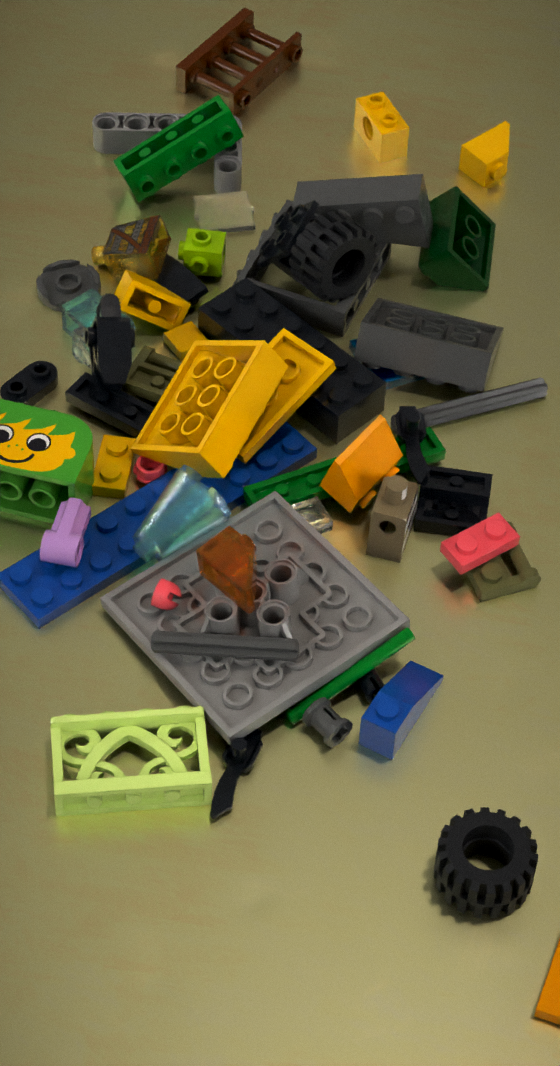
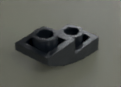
[144,254,209,307]

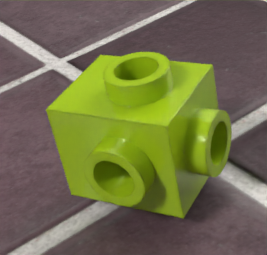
[178,228,226,277]

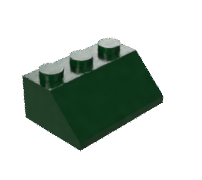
[418,186,496,291]

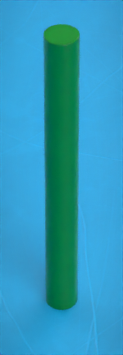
[285,627,415,725]

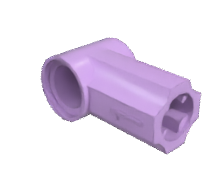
[40,497,91,568]

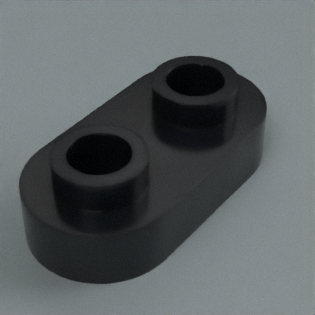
[0,361,58,406]

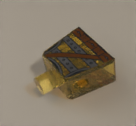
[91,215,172,280]

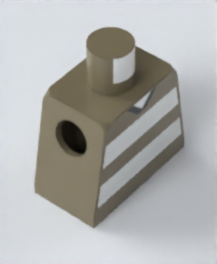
[366,475,419,563]

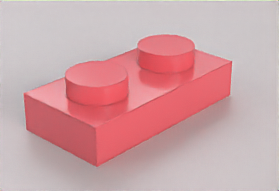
[440,512,520,575]

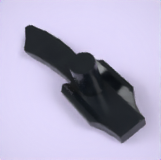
[395,406,430,485]
[210,729,263,820]

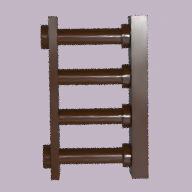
[176,7,303,116]

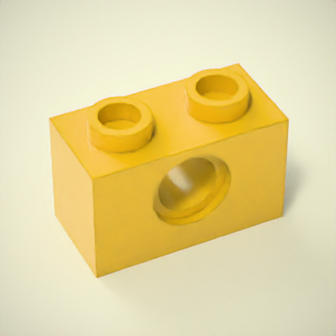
[354,91,410,163]

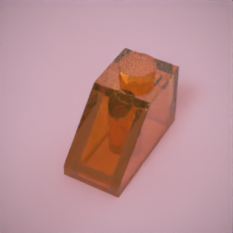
[196,525,257,614]

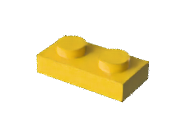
[92,434,136,499]

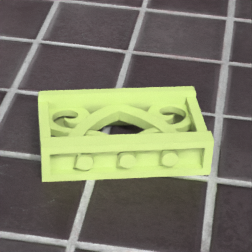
[50,705,212,816]

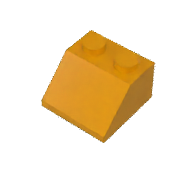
[320,414,403,513]

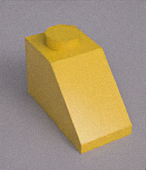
[459,121,510,188]
[114,269,191,330]

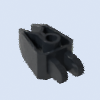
[84,293,135,391]

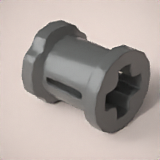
[302,697,353,748]

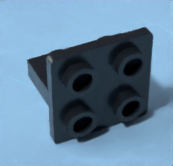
[257,200,319,282]

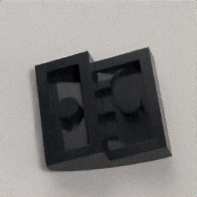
[414,465,493,536]

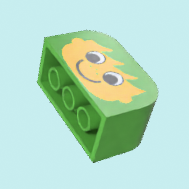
[0,399,94,524]

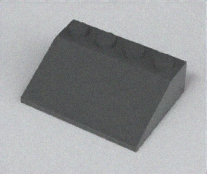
[354,298,504,393]

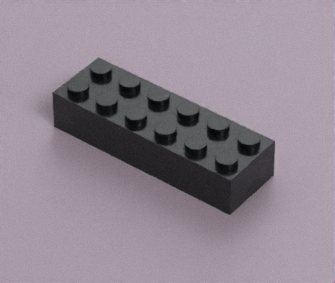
[198,277,387,444]

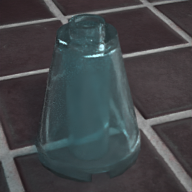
[132,465,232,563]

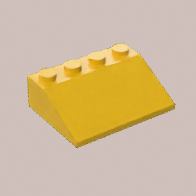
[130,340,288,479]

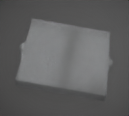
[193,191,256,233]

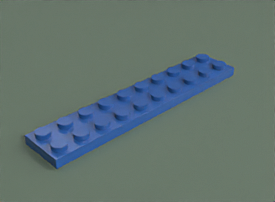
[0,421,317,629]

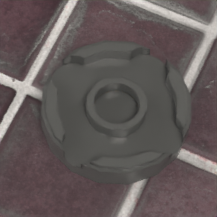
[36,259,101,312]

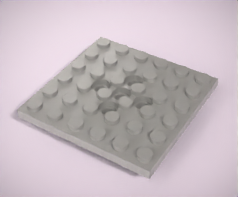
[100,491,410,746]

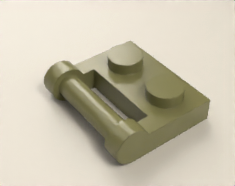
[121,346,182,403]
[466,521,541,602]

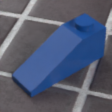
[359,661,444,760]

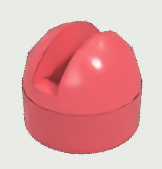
[151,578,182,611]

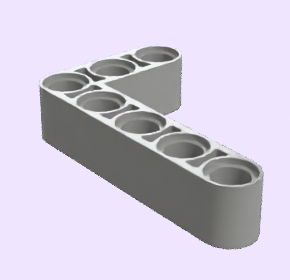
[92,112,242,197]

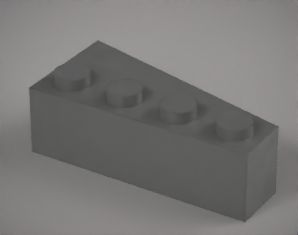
[292,174,433,248]

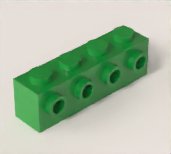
[113,95,244,202]

